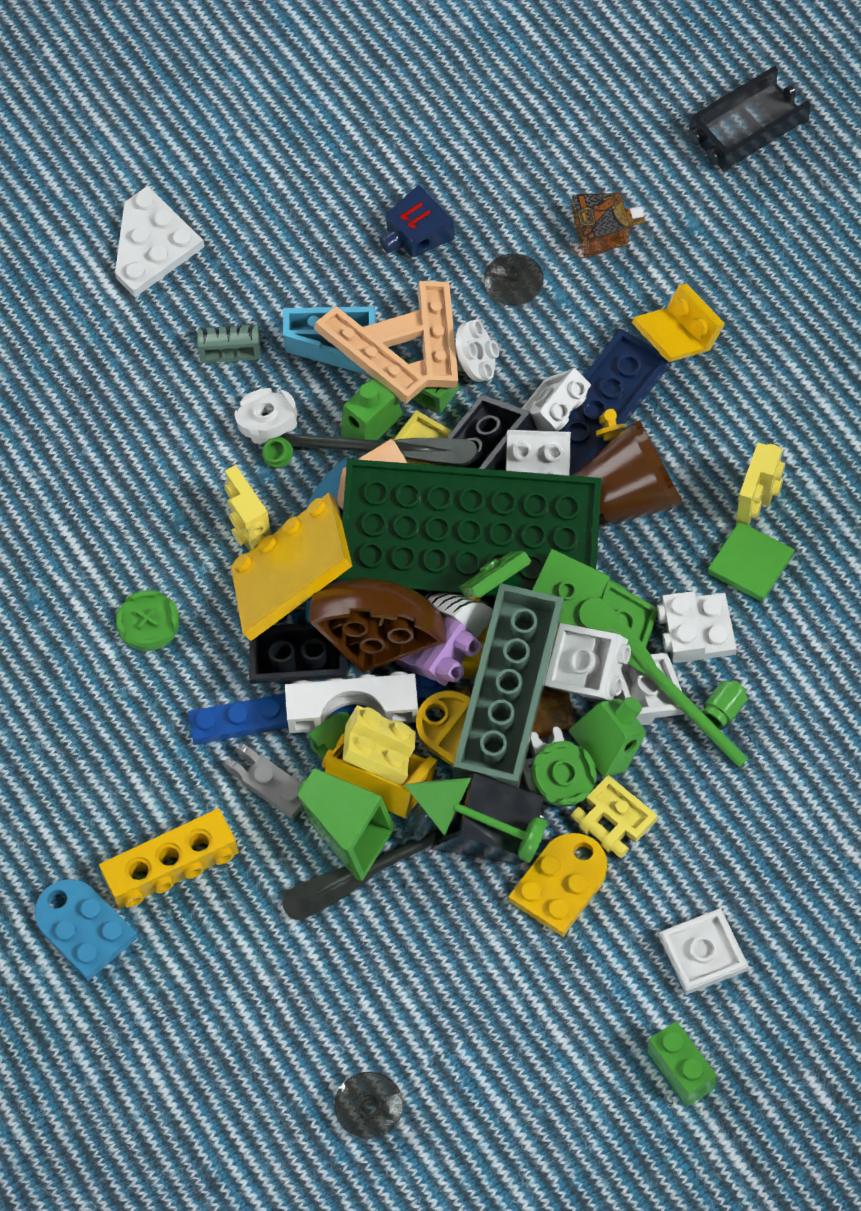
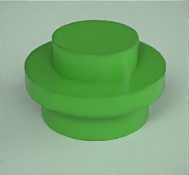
[262,437,293,468]

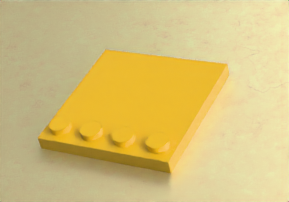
[231,493,352,641]

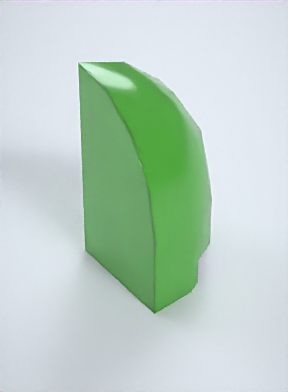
[308,712,350,760]

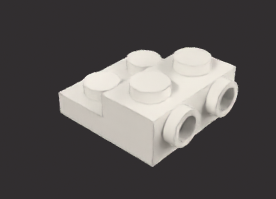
[522,368,591,432]
[657,591,737,663]
[544,623,631,701]
[613,653,684,725]

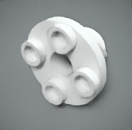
[455,319,499,382]

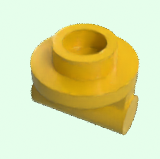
[595,409,626,441]

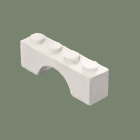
[285,672,418,733]

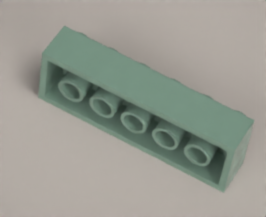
[453,583,564,788]

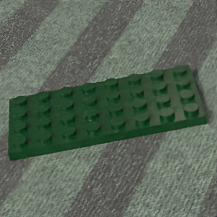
[338,459,602,598]

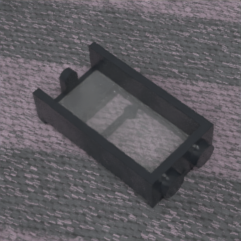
[688,66,811,173]

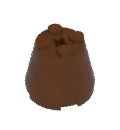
[575,420,684,527]

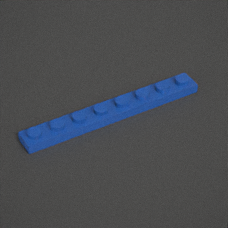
[188,671,447,745]

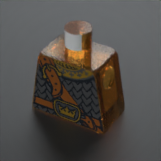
[572,193,644,258]

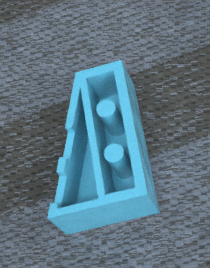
[283,306,377,376]

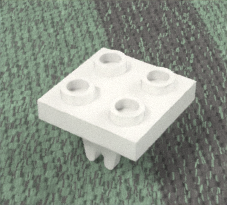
[506,430,571,475]

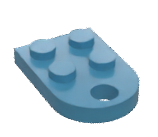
[35,879,138,981]

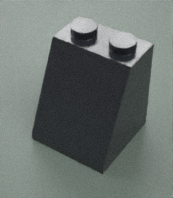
[432,773,544,865]

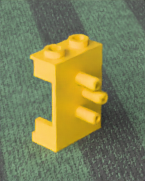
[322,733,438,818]

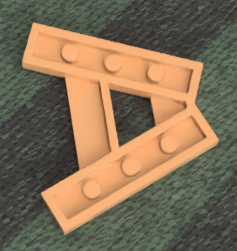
[314,281,458,404]

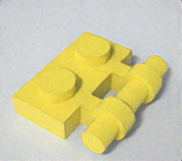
[571,775,658,858]

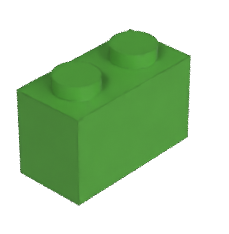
[647,1021,717,1107]

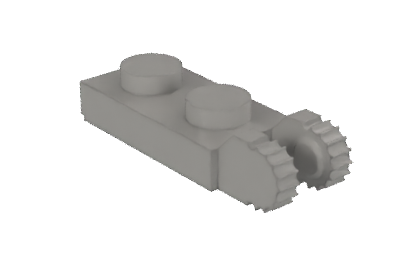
[223,743,303,819]

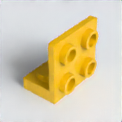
[632,283,725,362]

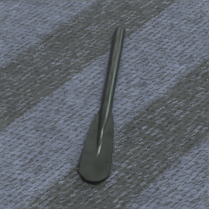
[269,433,478,467]
[283,829,436,920]

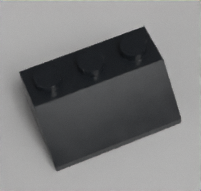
[430,394,538,471]
[249,623,350,684]

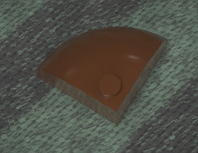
[310,578,445,672]

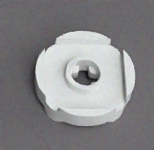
[235,388,297,444]

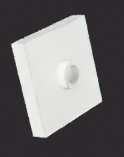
[659,908,749,995]

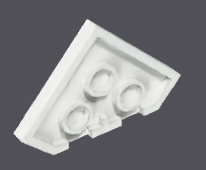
[115,186,204,297]

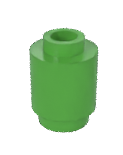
[703,680,748,729]

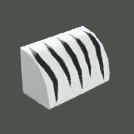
[425,593,493,638]

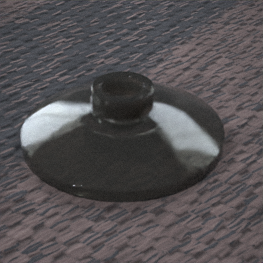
[484,253,544,306]
[334,1072,403,1139]

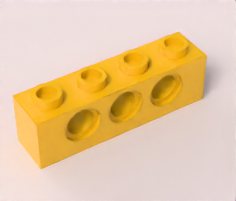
[99,808,239,910]

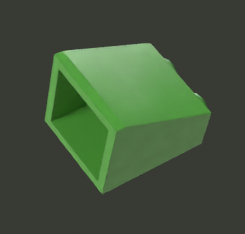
[298,768,395,882]

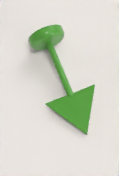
[405,778,547,863]

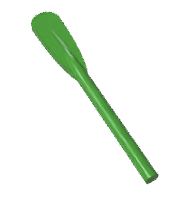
[579,598,748,768]

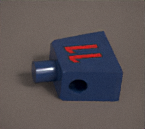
[379,185,455,257]

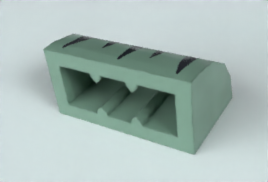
[197,324,261,363]

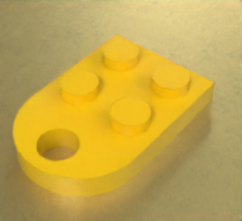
[416,691,470,767]
[508,833,607,937]

